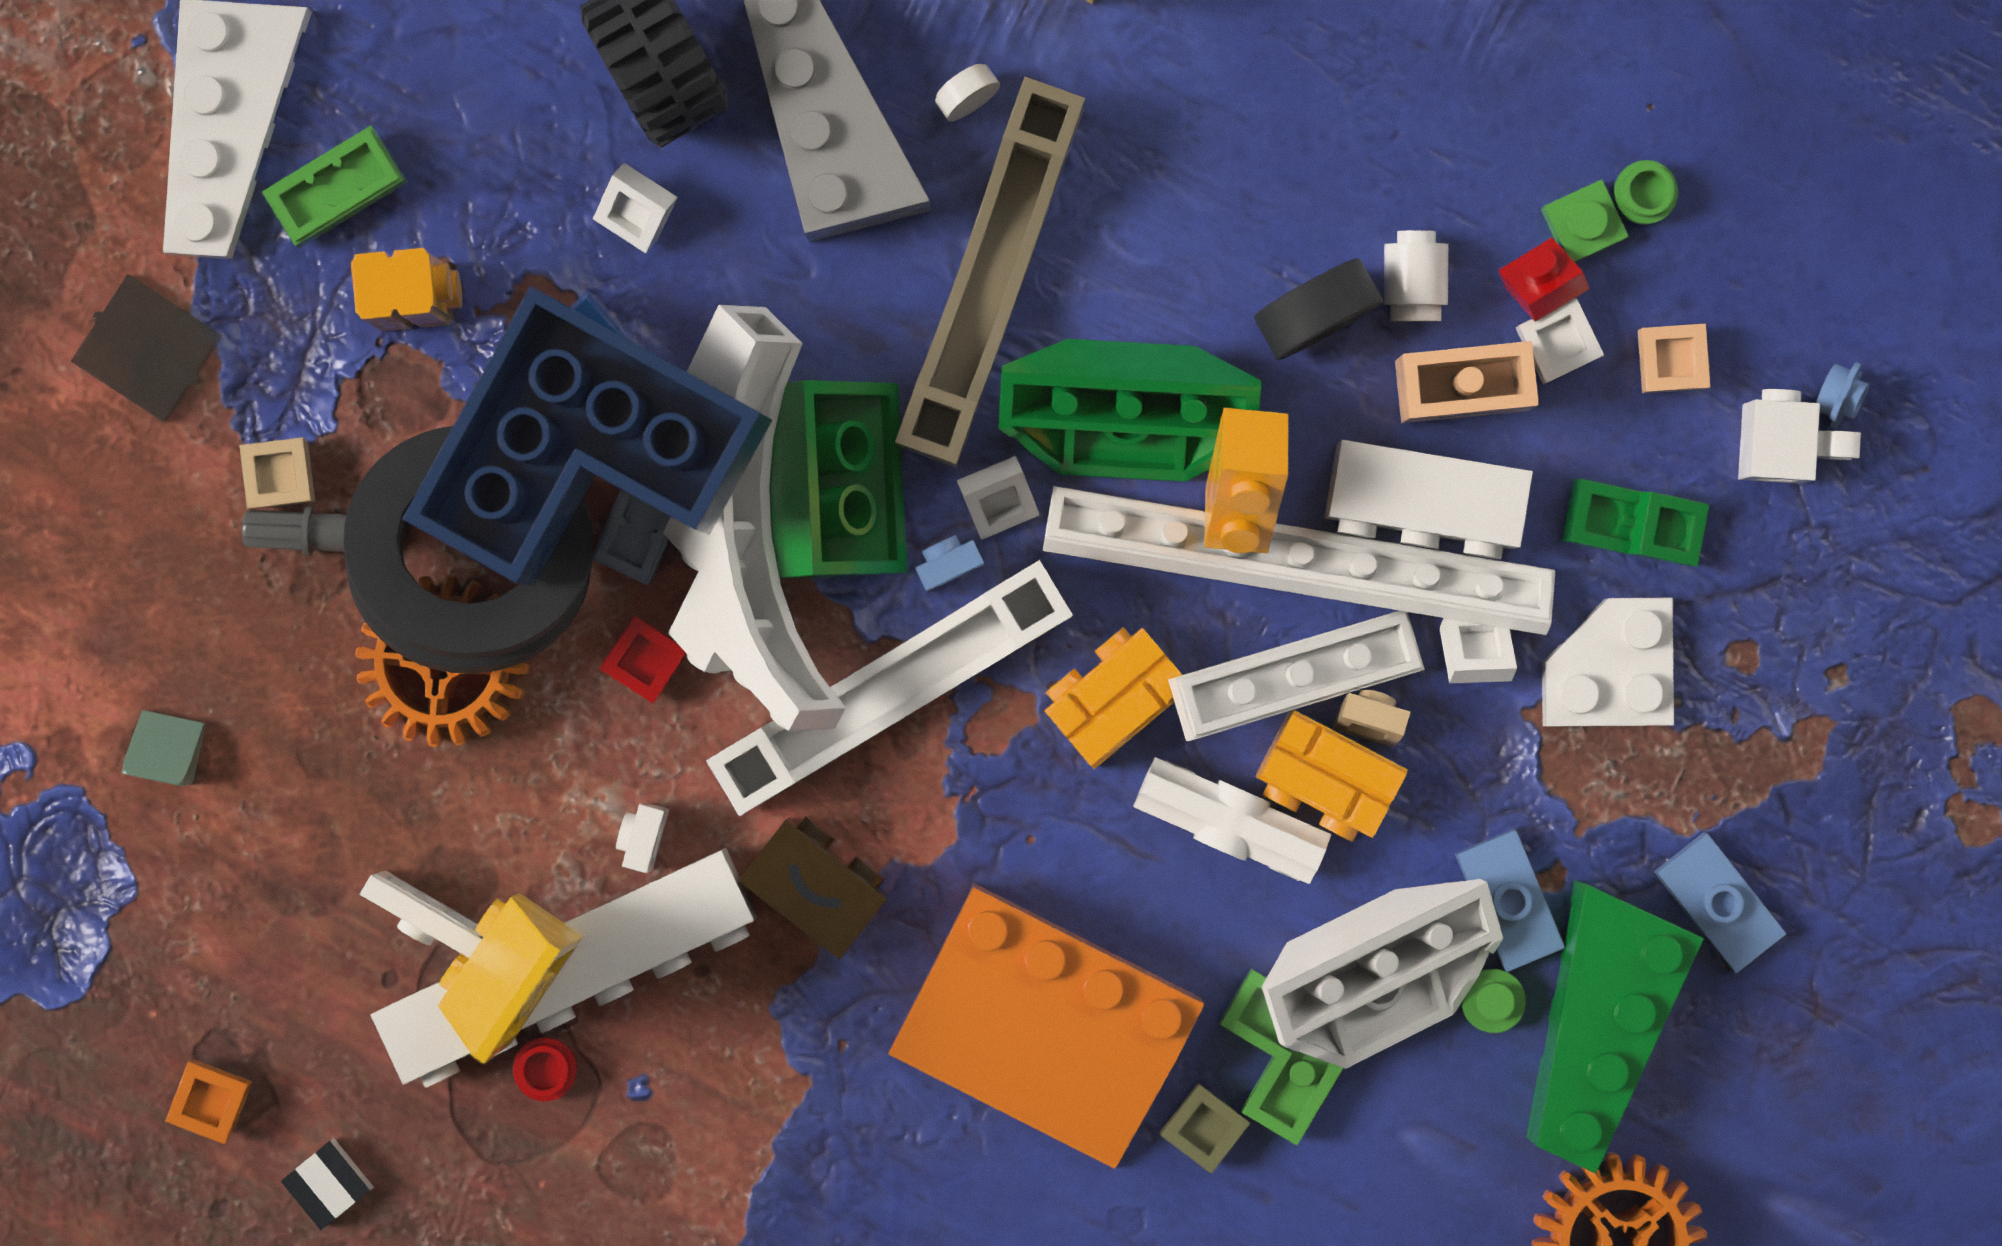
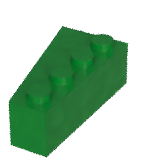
[1526,880,1704,1174]

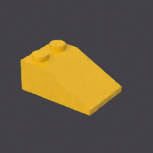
[438,893,583,1063]

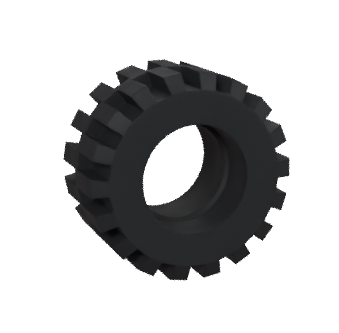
[580,0,728,148]

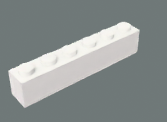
[371,848,758,1088]

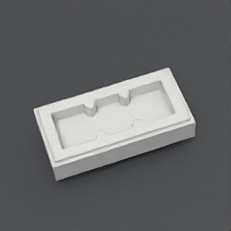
[360,871,483,958]

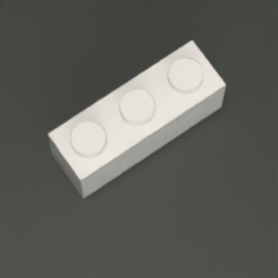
[1324,440,1533,559]

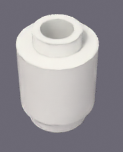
[1384,231,1448,321]

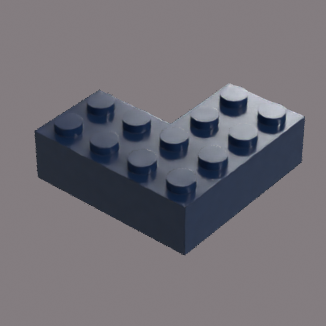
[402,286,773,586]

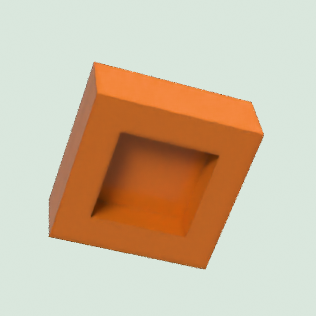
[165,1059,253,1144]

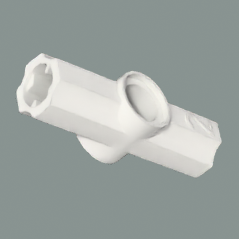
[1133,757,1332,884]

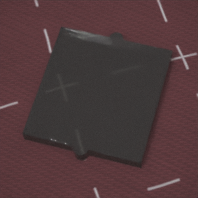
[71,274,223,423]

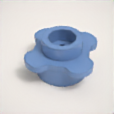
[1816,362,1869,429]

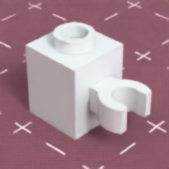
[1738,389,1861,484]

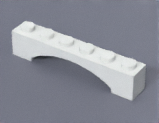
[706,560,1073,816]

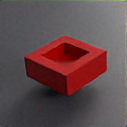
[1498,237,1589,322]
[600,616,687,704]

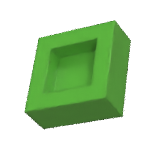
[1541,179,1629,262]

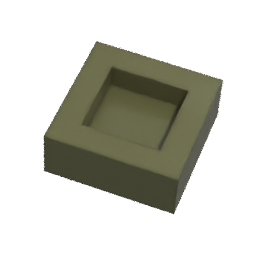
[1160,1082,1250,1174]

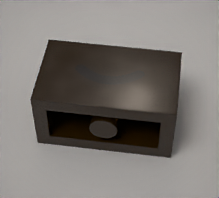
[738,816,889,960]

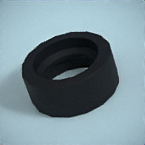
[1254,258,1383,360]

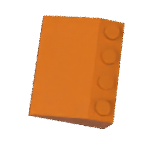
[888,883,1205,1169]

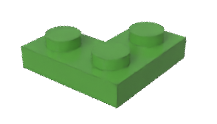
[1219,968,1343,1145]

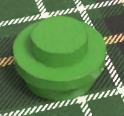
[1613,160,1678,225]
[1461,969,1526,1033]

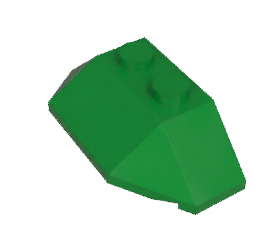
[999,339,1261,482]

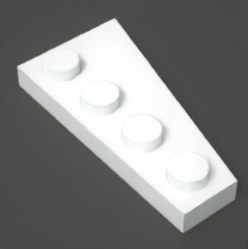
[163,0,312,259]

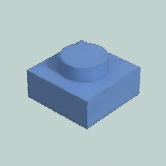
[915,535,984,592]

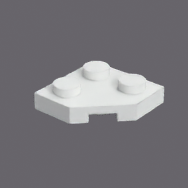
[1542,598,1674,726]

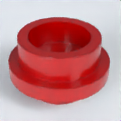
[513,1037,578,1102]

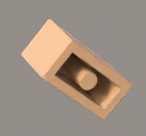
[1395,341,1539,424]

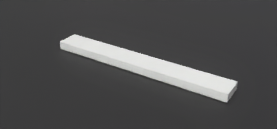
[1043,486,1555,635]

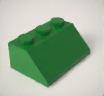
[769,380,907,579]

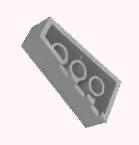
[744,0,931,242]

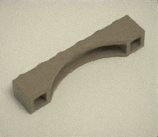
[895,76,1085,468]

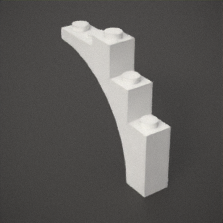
[663,305,846,732]

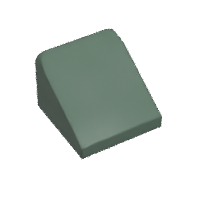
[121,710,206,786]

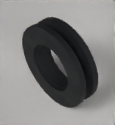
[344,426,593,674]

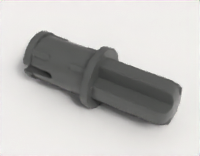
[242,506,347,557]

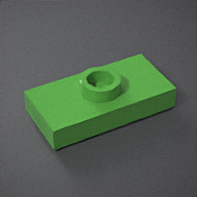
[262,125,407,248]

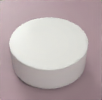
[935,64,1000,122]

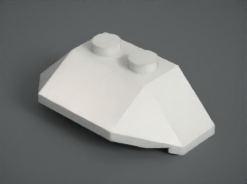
[1262,879,1504,1069]

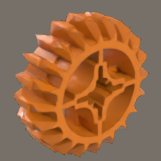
[355,574,530,747]
[1531,1152,1707,1246]

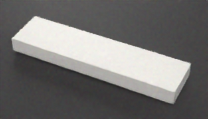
[1168,611,1425,741]

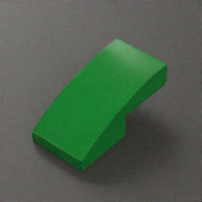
[1561,479,1710,567]

